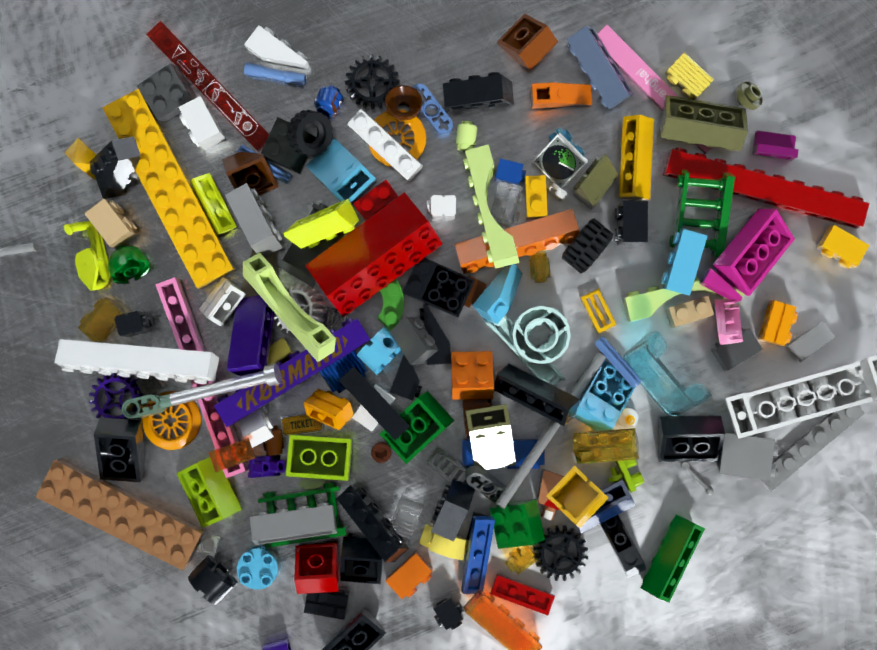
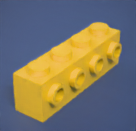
[619,115,654,201]

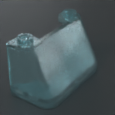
[623,331,712,416]

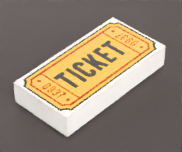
[280,413,324,437]

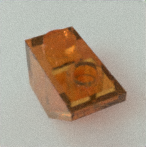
[208,438,256,472]

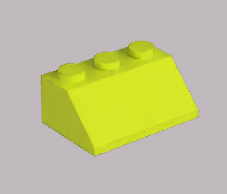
[283,199,359,249]

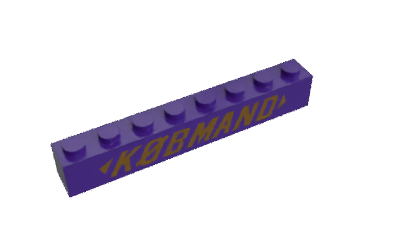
[214,318,370,427]

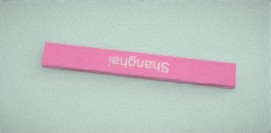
[597,25,712,154]

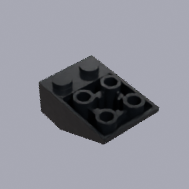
[403,258,475,318]

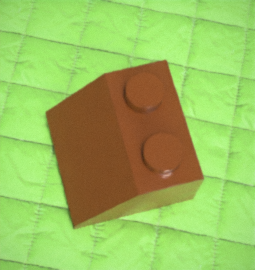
[497,13,558,71]

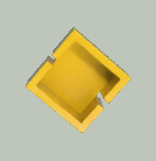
[546,465,609,528]

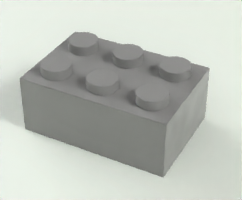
[225,183,283,257]

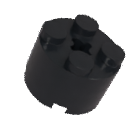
[188,555,238,605]

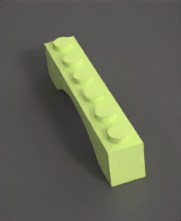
[463,144,519,269]
[243,253,336,362]
[622,272,745,322]

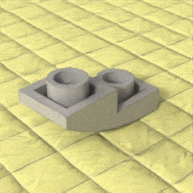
[788,321,835,363]

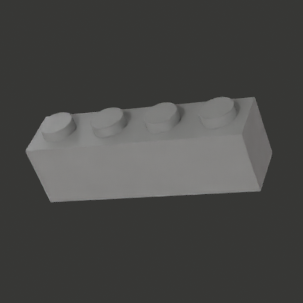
[250,503,337,545]

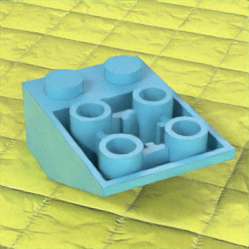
[306,138,377,205]
[574,360,635,437]

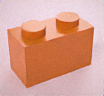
[385,551,433,599]

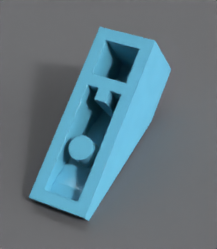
[472,264,523,324]

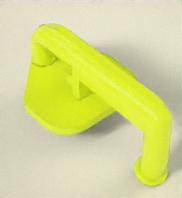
[64,221,110,291]

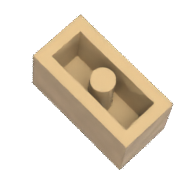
[665,296,714,328]

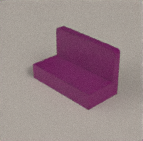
[752,131,799,160]

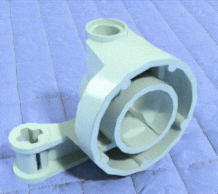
[483,306,571,386]

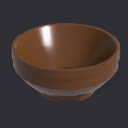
[385,85,422,120]

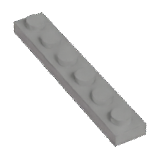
[761,405,865,491]

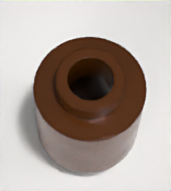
[263,425,284,456]

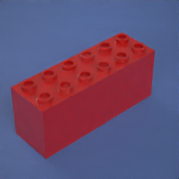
[305,192,443,317]

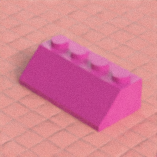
[713,209,795,296]

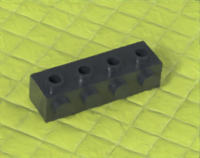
[494,364,580,426]
[336,485,409,562]

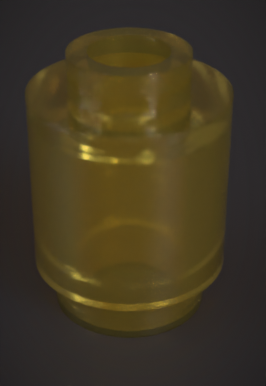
[529,253,551,283]

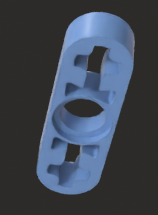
[413,84,453,136]

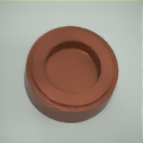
[371,442,392,463]

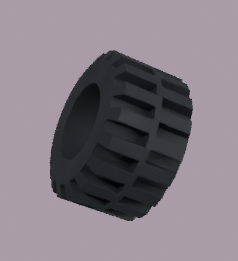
[562,218,613,273]

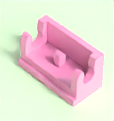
[714,299,743,345]

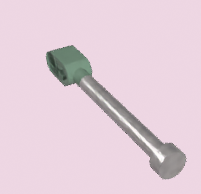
[122,363,282,418]

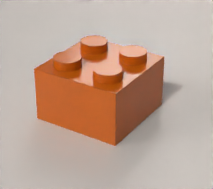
[451,351,494,400]

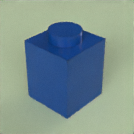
[494,158,526,187]

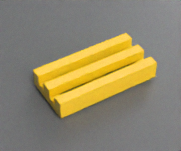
[580,288,617,334]

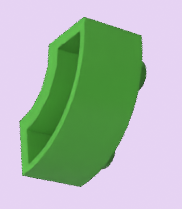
[377,279,405,331]

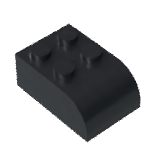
[94,417,145,482]

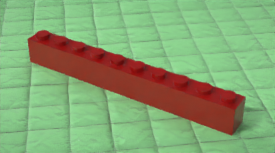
[663,147,870,229]

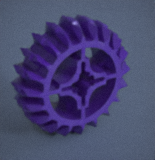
[89,373,145,419]

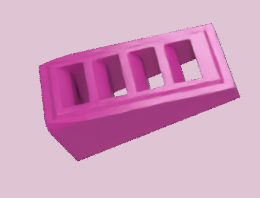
[700,268,743,303]

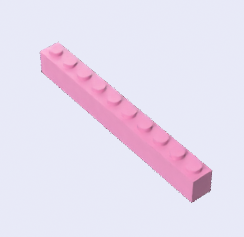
[155,277,249,478]

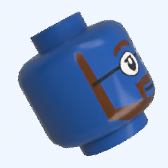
[314,85,344,117]

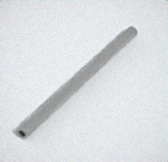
[496,352,606,508]

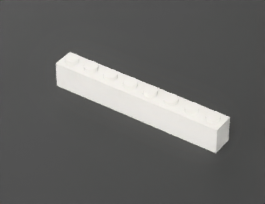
[54,339,219,384]

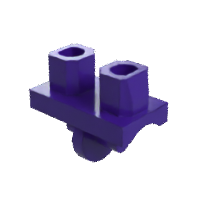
[248,455,285,478]

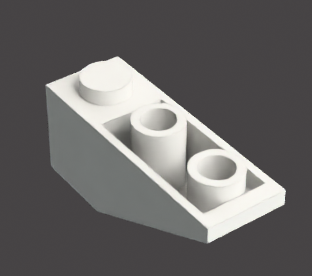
[244,25,309,69]

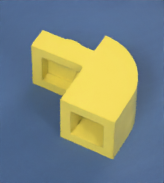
[419,524,469,560]

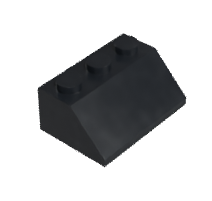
[658,416,725,462]
[322,609,386,650]

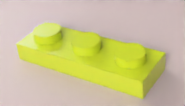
[190,173,237,235]

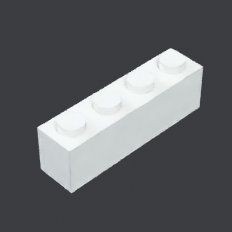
[347,109,423,181]

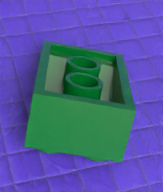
[379,390,454,464]

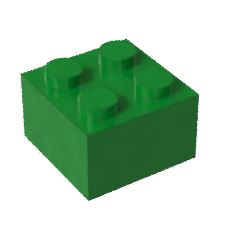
[490,499,545,549]

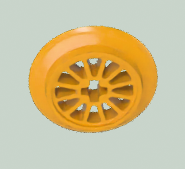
[368,109,426,167]
[142,391,201,450]

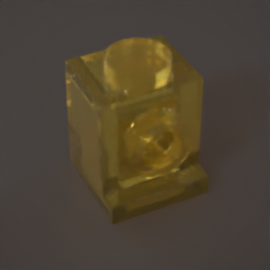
[505,546,538,575]

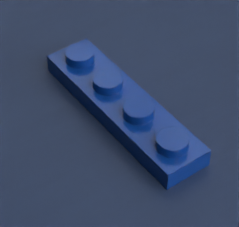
[461,516,495,594]

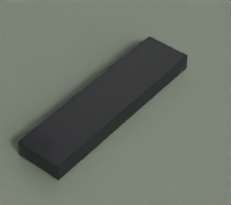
[339,366,410,440]

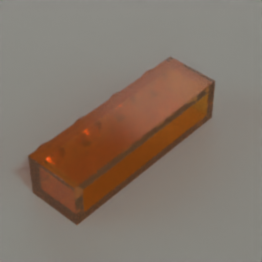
[463,589,543,650]

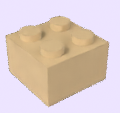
[84,199,138,248]

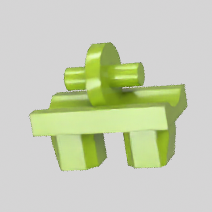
[608,454,644,493]

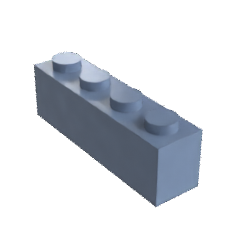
[567,26,634,109]

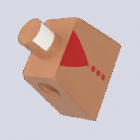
[537,469,564,520]

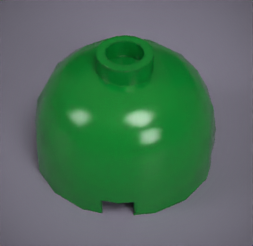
[107,246,150,284]

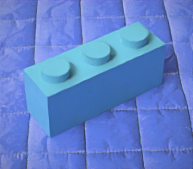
[661,229,707,296]

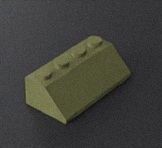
[660,95,748,151]

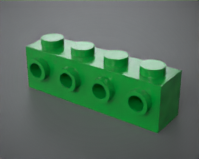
[640,514,705,602]

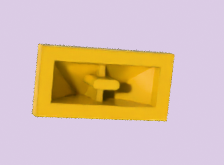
[64,138,97,180]

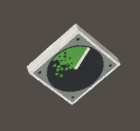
[532,133,589,188]

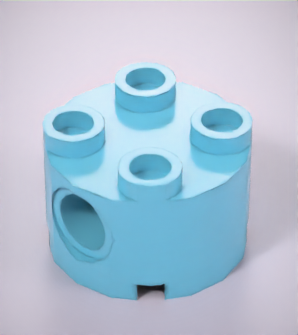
[357,327,401,375]
[237,545,281,590]

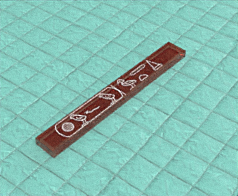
[146,21,269,151]

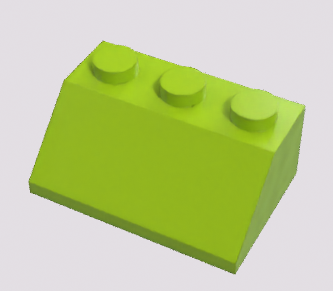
[176,454,242,528]

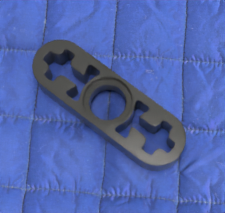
[465,466,507,504]

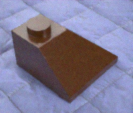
[222,151,279,195]

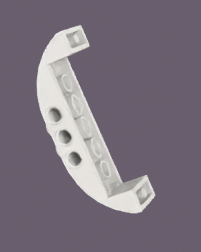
[725,355,877,439]

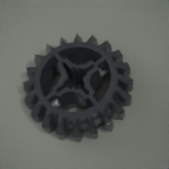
[345,54,400,110]
[533,525,588,581]

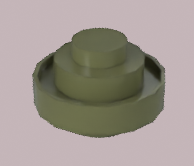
[736,81,763,110]

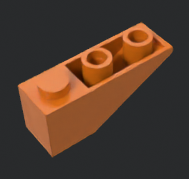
[530,82,592,109]

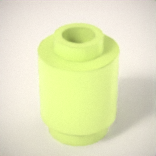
[455,121,477,151]

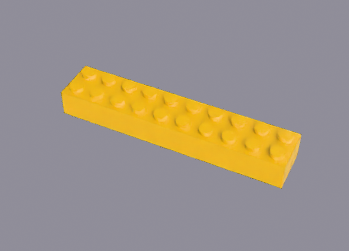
[102,89,237,289]

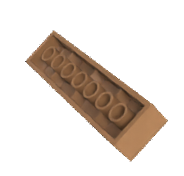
[36,458,206,570]

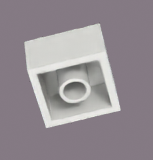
[178,96,226,150]

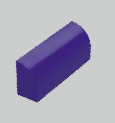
[227,295,274,376]

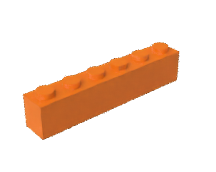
[454,209,580,274]

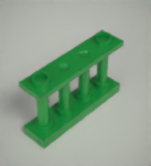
[669,169,735,257]
[258,482,348,548]

